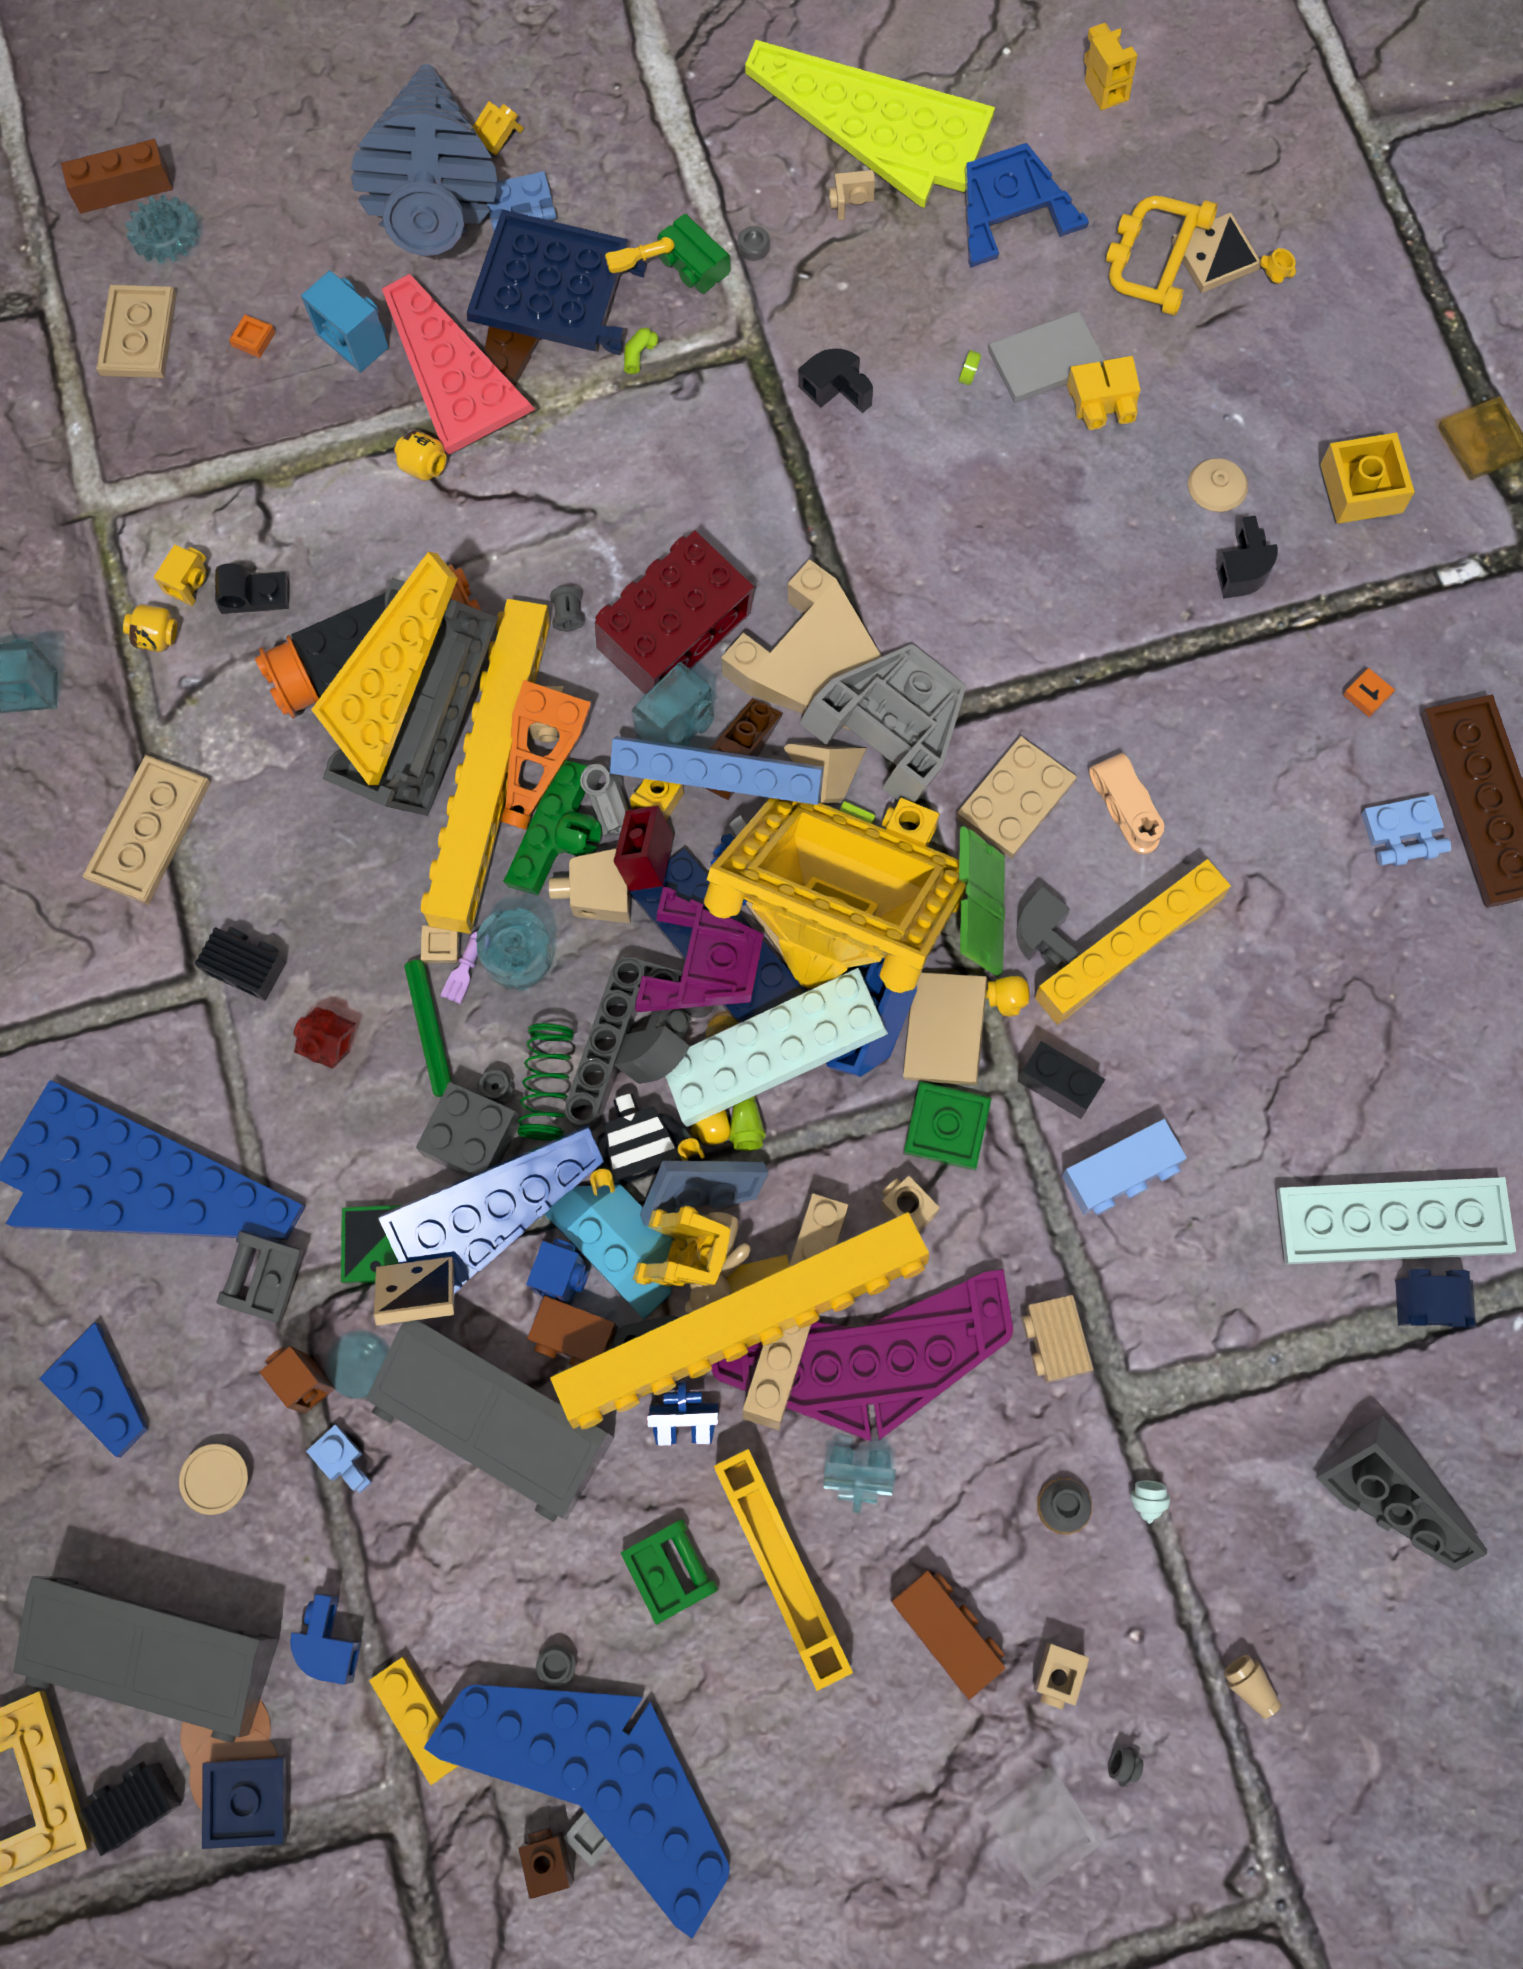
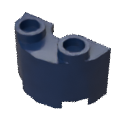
[1395,1269,1476,1328]

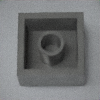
[416,1081,520,1177]

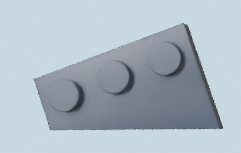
[640,1161,769,1226]

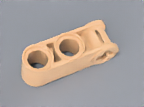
[1089,753,1165,854]

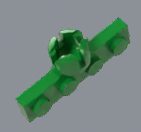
[503,760,602,896]

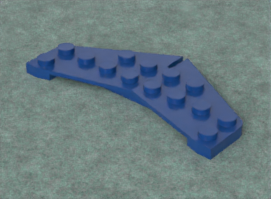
[424,1685,730,1939]

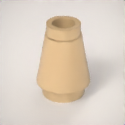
[1224,1655,1282,1719]

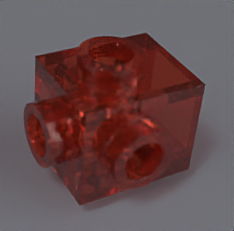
[293,1007,356,1069]

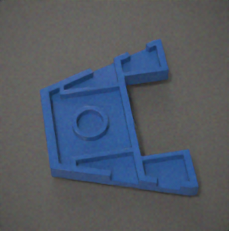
[965,143,1089,268]

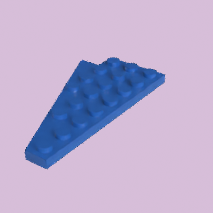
[0,1080,305,1240]

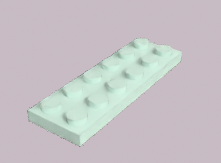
[666,968,888,1127]
[1276,1177,1516,1265]

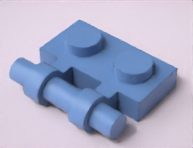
[487,171,557,231]

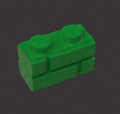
[657,213,731,294]

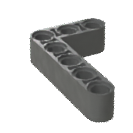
[565,957,715,1131]

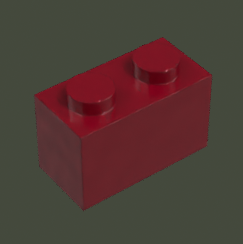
[613,805,674,891]

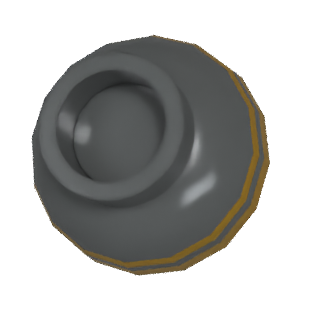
[1037,1478,1092,1535]

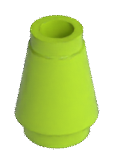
[729,1096,766,1151]

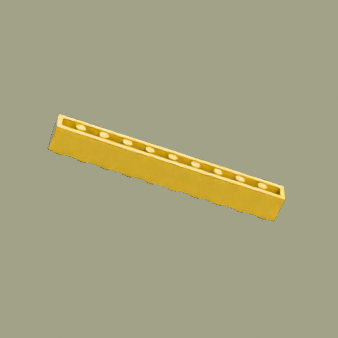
[421,599,551,934]
[550,1212,929,1429]

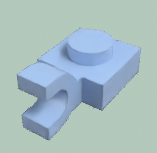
[306,1425,372,1493]

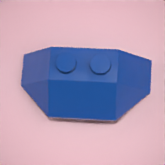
[826,958,917,1077]

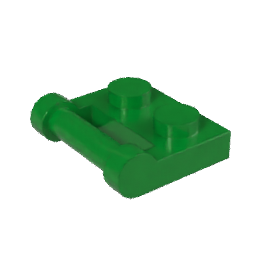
[620,1519,719,1625]

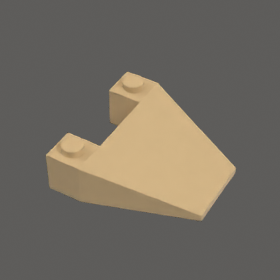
[721,559,882,730]

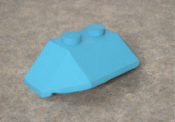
[544,1185,672,1320]

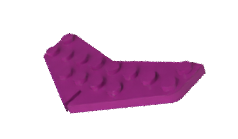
[711,1269,1013,1442]

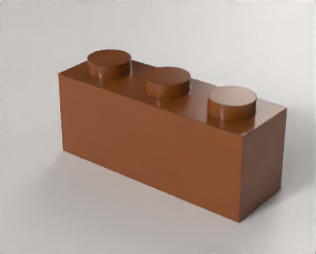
[61,139,173,214]
[890,1570,1006,1700]

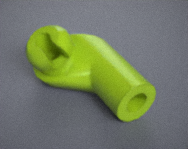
[624,328,658,374]

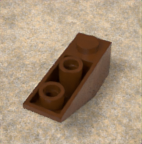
[705,698,783,800]

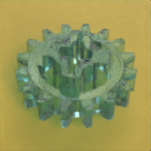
[125,194,199,264]

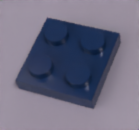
[202,1756,287,1849]

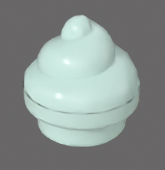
[1130,1480,1170,1524]

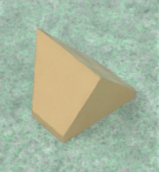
[784,743,867,804]

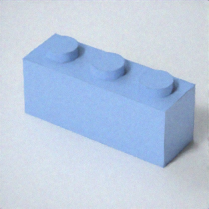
[1062,1119,1187,1216]

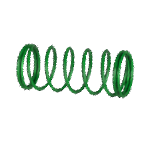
[517,1023,574,1141]

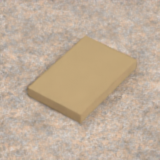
[96,285,177,378]
[903,973,988,1085]

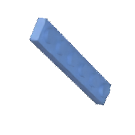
[610,736,824,805]

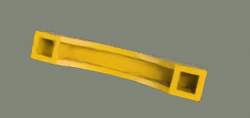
[1035,859,1231,1025]
[713,1449,853,1691]

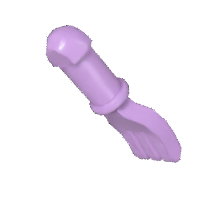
[440,930,486,1004]

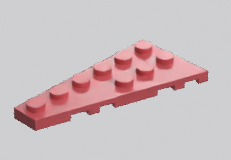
[382,274,535,455]

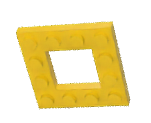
[0,1690,92,1887]

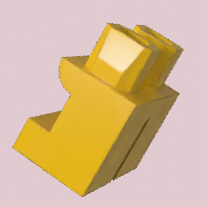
[1084,23,1138,111]
[1067,356,1141,430]

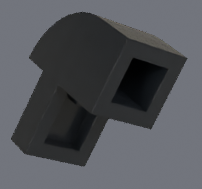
[798,348,873,413]
[1216,516,1278,599]

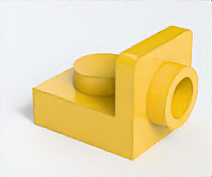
[473,101,524,155]

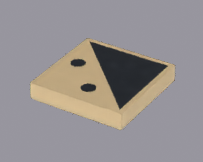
[1171,212,1261,293]
[374,1257,454,1325]

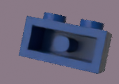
[526,1239,589,1306]

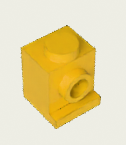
[153,544,207,606]
[630,779,684,821]

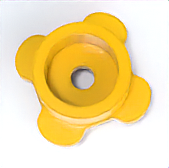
[1260,248,1296,284]

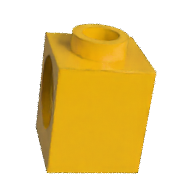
[882,797,940,847]

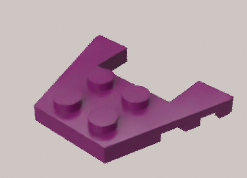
[635,887,764,1012]

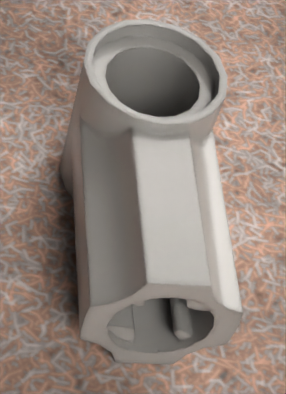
[580,764,629,837]

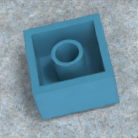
[301,270,389,373]

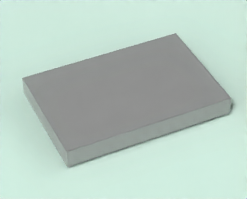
[988,311,1105,403]

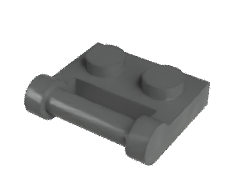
[216,1230,304,1323]

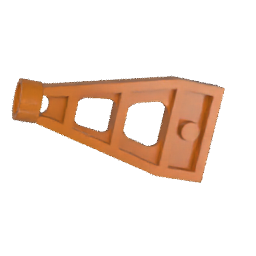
[500,680,592,830]

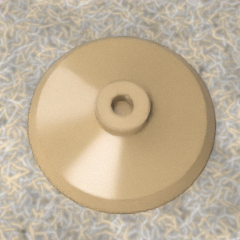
[1188,458,1248,512]
[179,1444,248,1515]

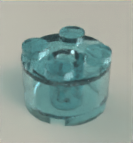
[476,908,554,991]

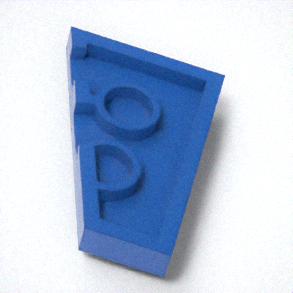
[39,1322,148,1458]

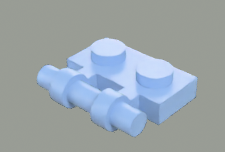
[1361,795,1451,866]

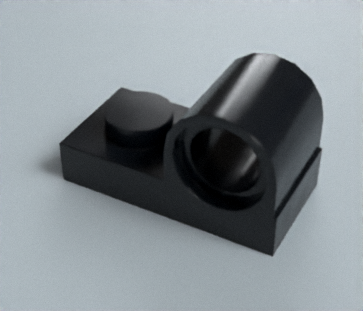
[215,564,289,614]

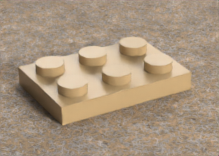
[956,736,1077,859]

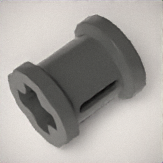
[550,586,583,632]

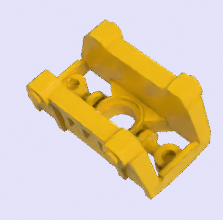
[633,1206,731,1287]

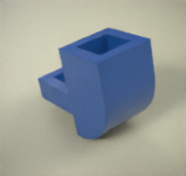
[290,1594,362,1685]

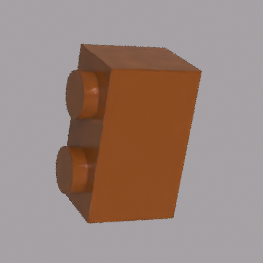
[527,1296,618,1367]
[259,1346,335,1414]

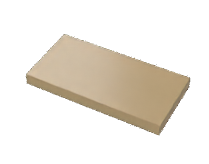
[82,755,211,905]

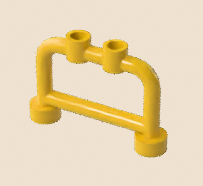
[1106,195,1218,316]

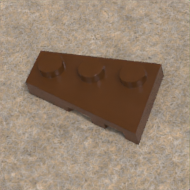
[484,326,542,387]

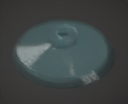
[325,1330,390,1398]

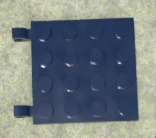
[466,209,647,355]

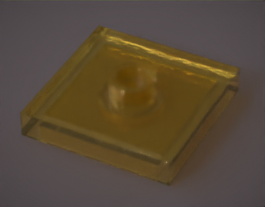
[1438,396,1523,481]

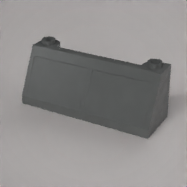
[323,577,498,816]
[366,1320,614,1522]
[13,1576,280,1742]

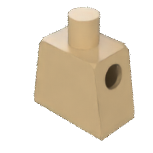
[549,849,631,923]

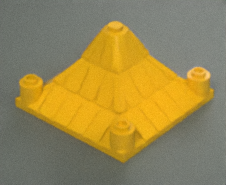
[704,798,967,993]

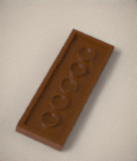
[1421,694,1523,908]

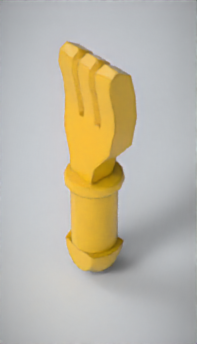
[605,237,675,273]

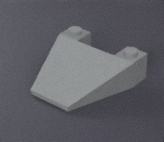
[799,644,967,803]

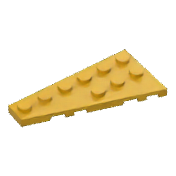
[311,552,458,785]

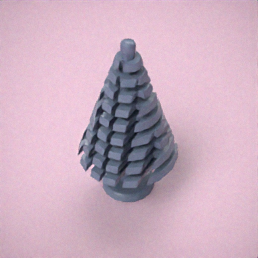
[351,64,497,256]

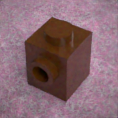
[518,1827,574,1899]

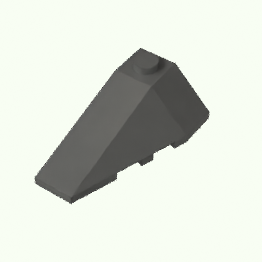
[1316,1415,1487,1571]

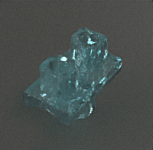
[823,1446,896,1514]

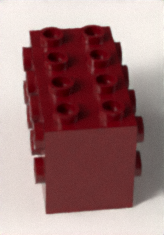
[595,530,754,703]

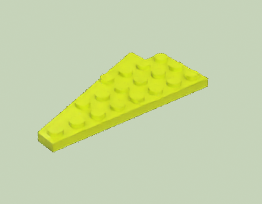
[745,40,995,208]

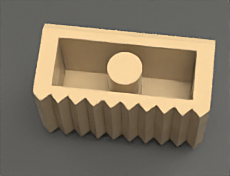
[1021,1295,1093,1384]

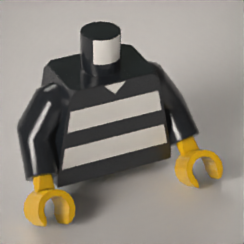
[590,1094,705,1196]

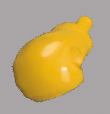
[986,976,1030,1017]
[691,1109,730,1145]

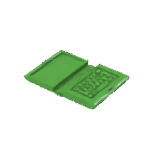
[959,826,1005,977]

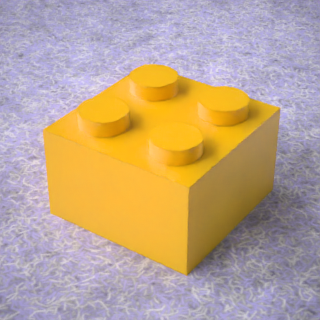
[1320,432,1415,524]

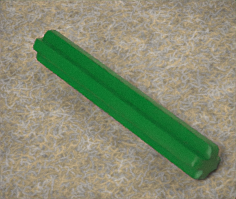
[404,959,452,1097]

